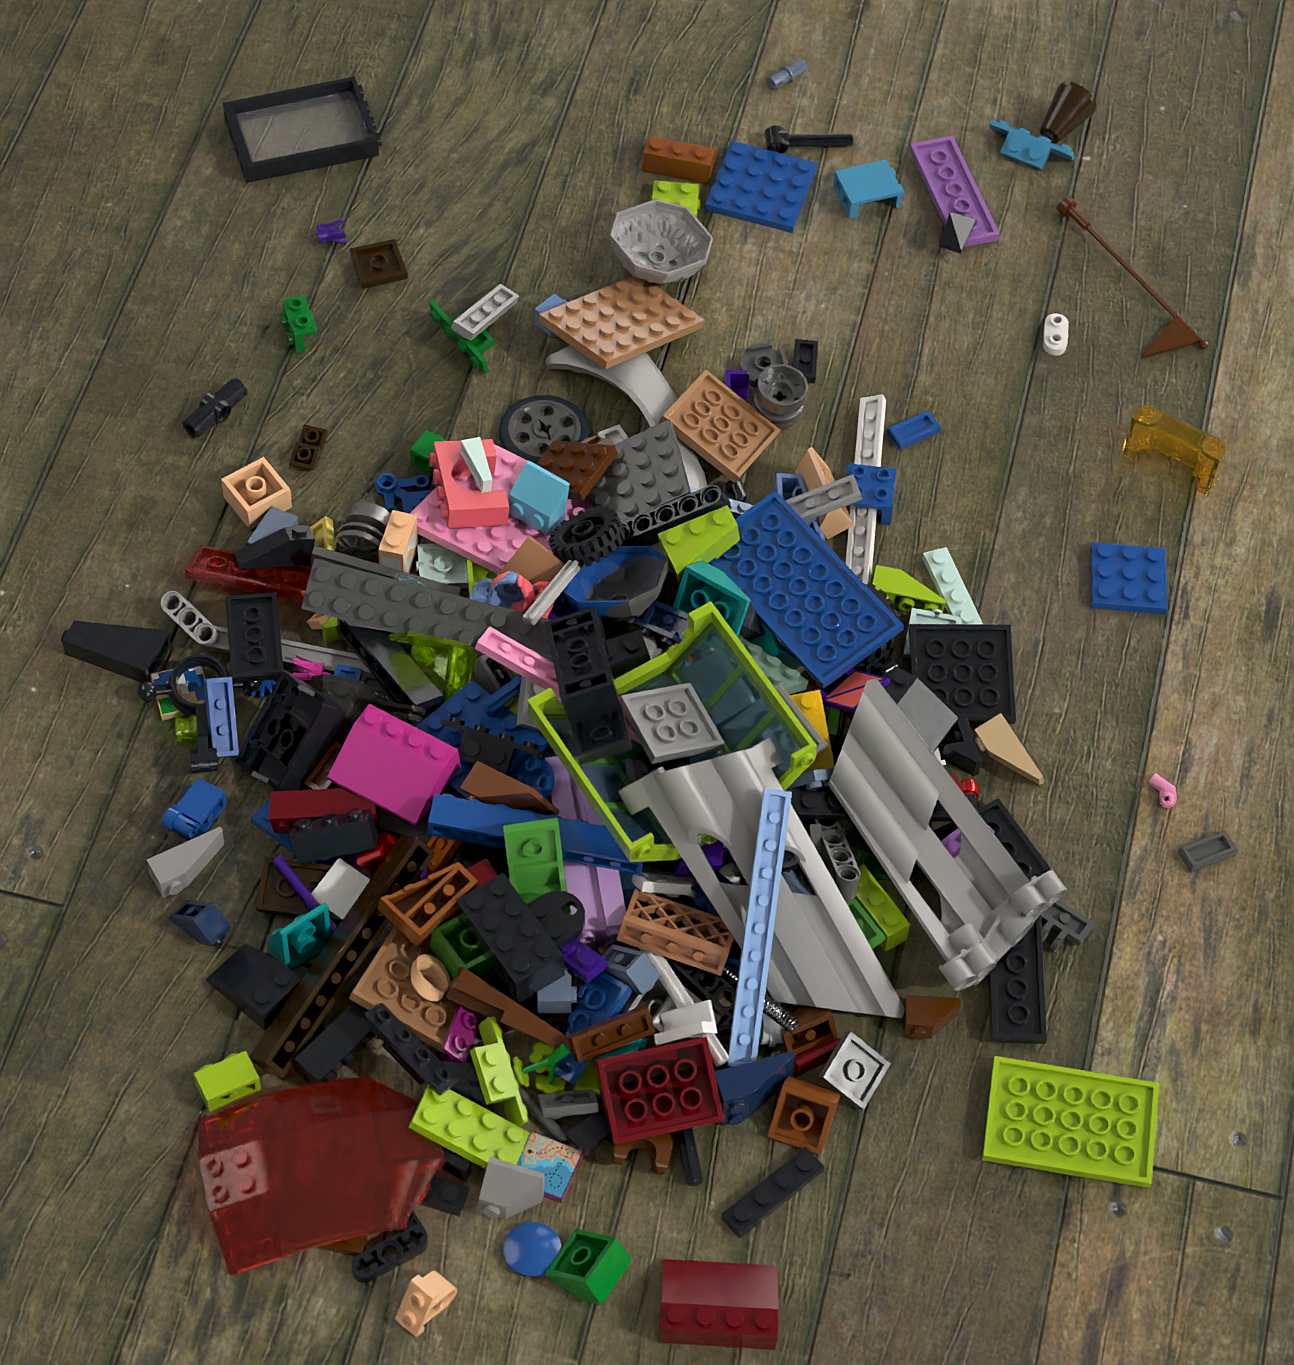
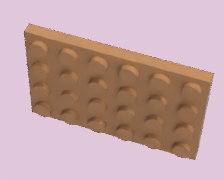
[538,276,705,370]

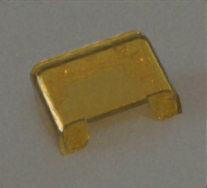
[1122,405,1227,496]

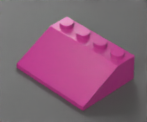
[327,704,461,826]

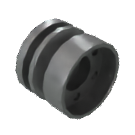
[752,364,808,429]
[334,502,391,564]

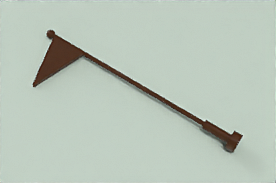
[1057,196,1208,358]

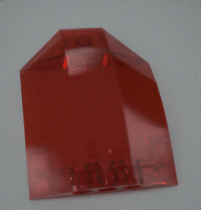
[198,1077,446,1275]

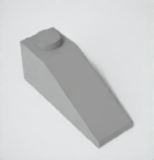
[147,827,224,898]

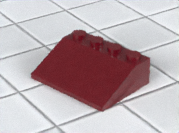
[593,1037,724,1144]
[659,1259,779,1350]

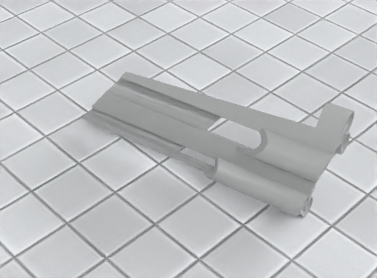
[828,679,1067,991]
[618,737,905,1018]

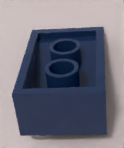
[714,1051,795,1126]

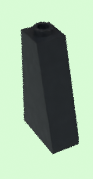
[61,621,171,683]

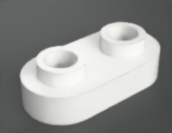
[1043,314,1068,356]

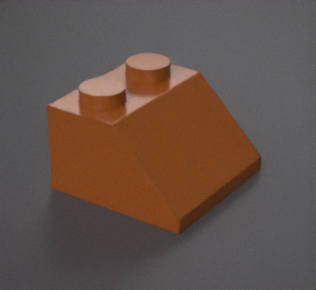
[767,1076,841,1155]

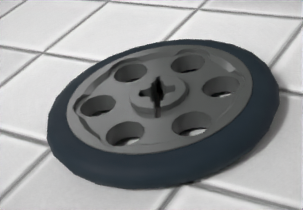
[499,395,590,464]

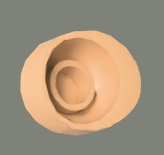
[410,954,450,1001]

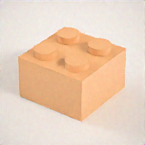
[221,457,292,530]

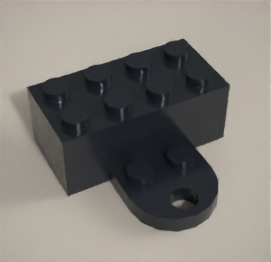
[456,873,585,1003]

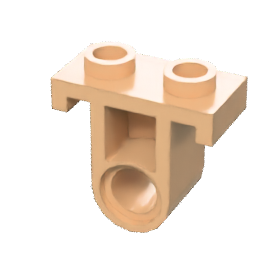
[395,1270,457,1337]

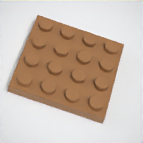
[658,370,781,483]
[349,926,494,1055]

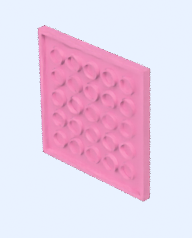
[410,444,593,574]

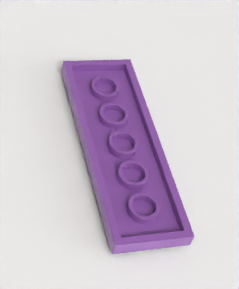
[910,136,1000,247]

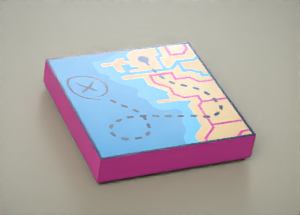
[517,1131,583,1203]

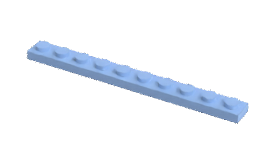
[726,788,792,1067]

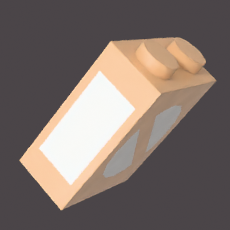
[378,510,418,573]

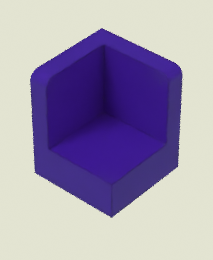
[724,370,749,403]

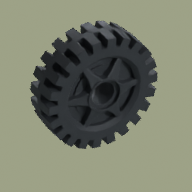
[548,506,626,568]

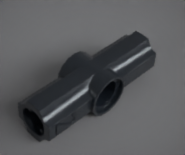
[182,378,248,438]

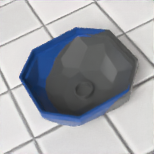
[561,546,670,623]

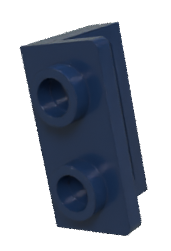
[634,600,688,646]

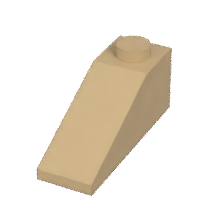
[974,713,1044,785]

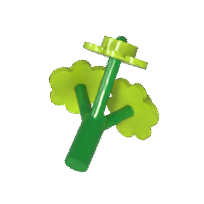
[511,1042,570,1094]

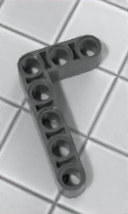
[804,820,860,901]

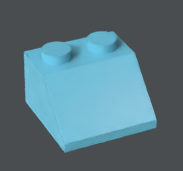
[508,461,570,535]

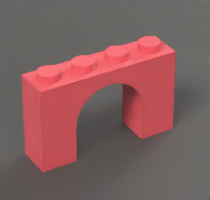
[429,439,509,528]

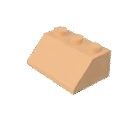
[795,447,854,539]

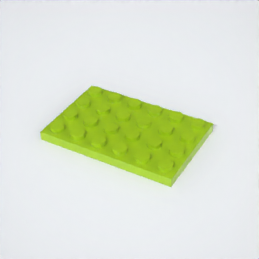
[982,1056,1159,1188]

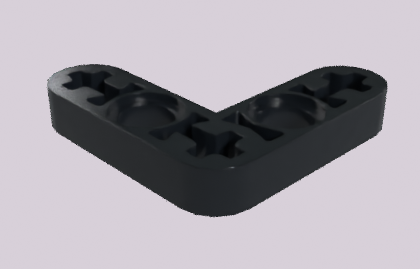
[351,1180,428,1283]

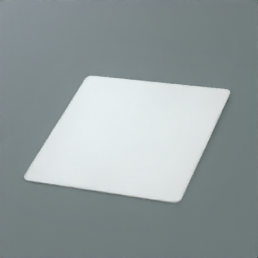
[311,859,370,919]

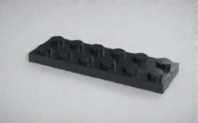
[988,915,1047,1044]

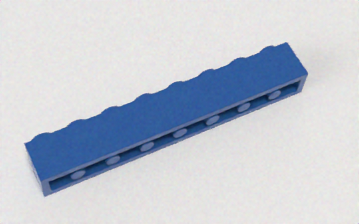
[427,794,646,875]

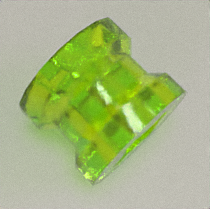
[175,715,197,742]

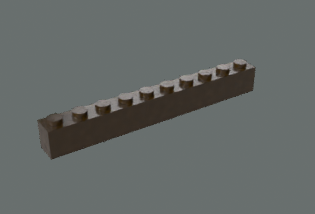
[249,835,436,1078]

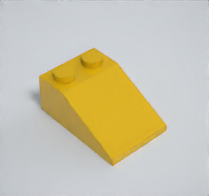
[790,690,835,774]

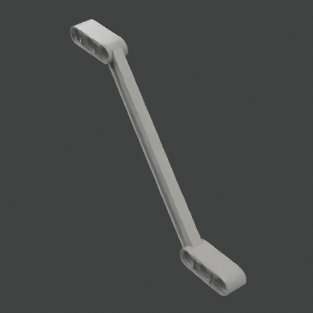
[160,591,466,700]

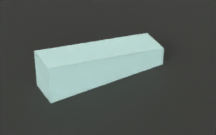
[460,437,493,493]

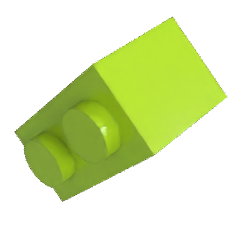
[194,1051,261,1113]

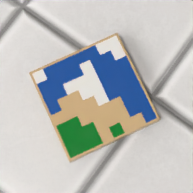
[150,666,206,721]

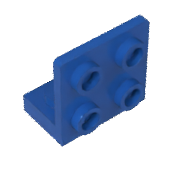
[846,464,897,525]

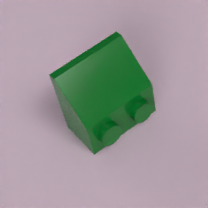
[545,1229,632,1305]

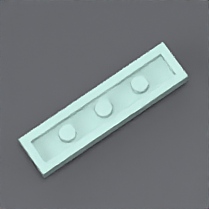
[922,547,983,624]

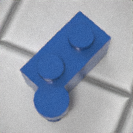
[162,778,227,840]

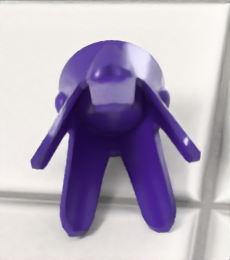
[311,219,347,244]

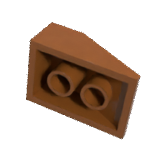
[460,761,560,815]

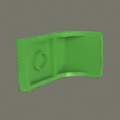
[503,818,571,915]

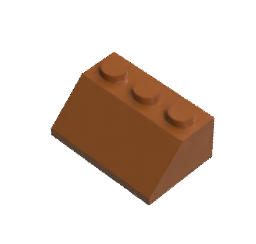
[642,136,718,184]

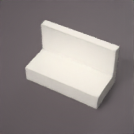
[654,1000,717,1046]

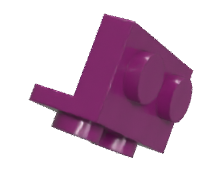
[440,1005,482,1063]

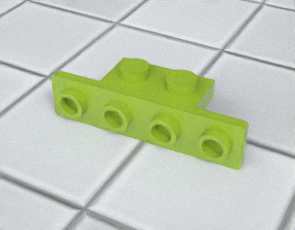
[470,1016,528,1127]

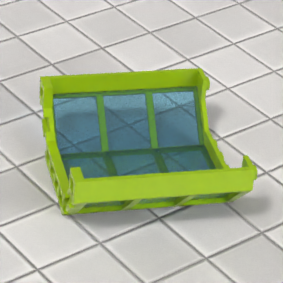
[527,602,817,862]

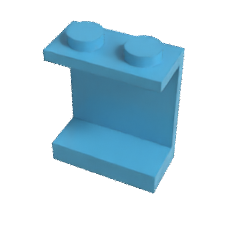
[833,159,904,219]

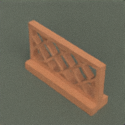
[617,888,734,976]

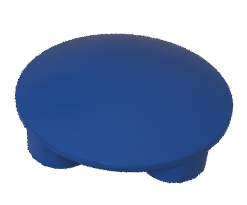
[509,756,554,799]
[504,1222,561,1276]

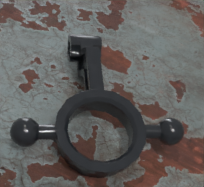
[137,654,262,774]

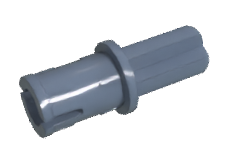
[767,59,808,90]

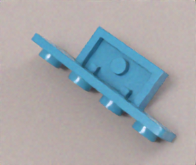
[989,119,1074,170]

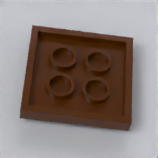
[536,441,618,501]

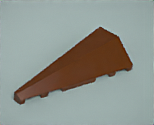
[443,967,574,1056]

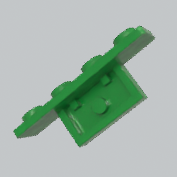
[429,300,495,375]

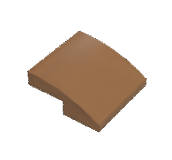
[498,535,565,584]

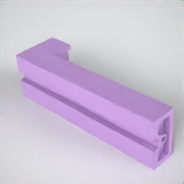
[545,754,626,951]

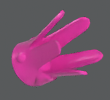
[292,655,330,683]

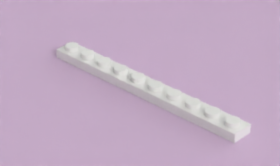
[846,394,886,584]

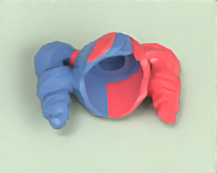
[469,571,558,619]

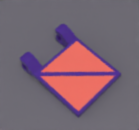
[812,668,890,714]

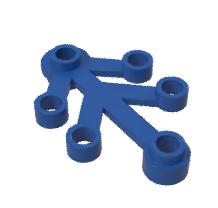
[375,473,433,514]

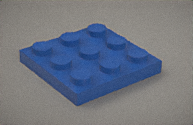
[1090,542,1167,614]

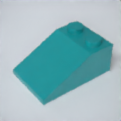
[673,560,750,638]
[267,903,331,971]

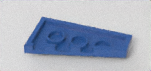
[549,971,633,1085]

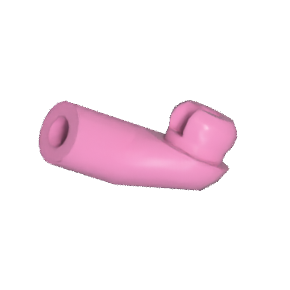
[1149,773,1177,808]

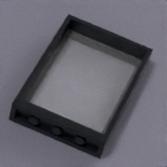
[223,76,382,183]

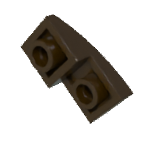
[289,424,328,471]

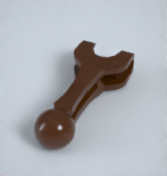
[611,1038,673,1175]

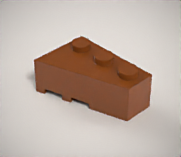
[378,862,478,946]

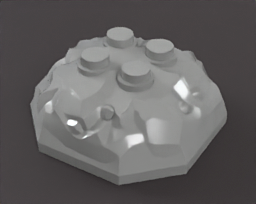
[609,199,713,284]

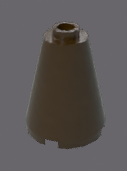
[1040,81,1097,144]

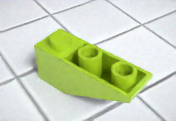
[872,565,946,614]

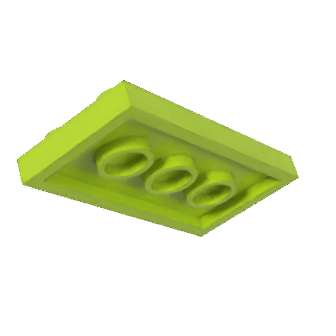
[408,1085,530,1169]

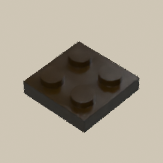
[350,239,408,289]

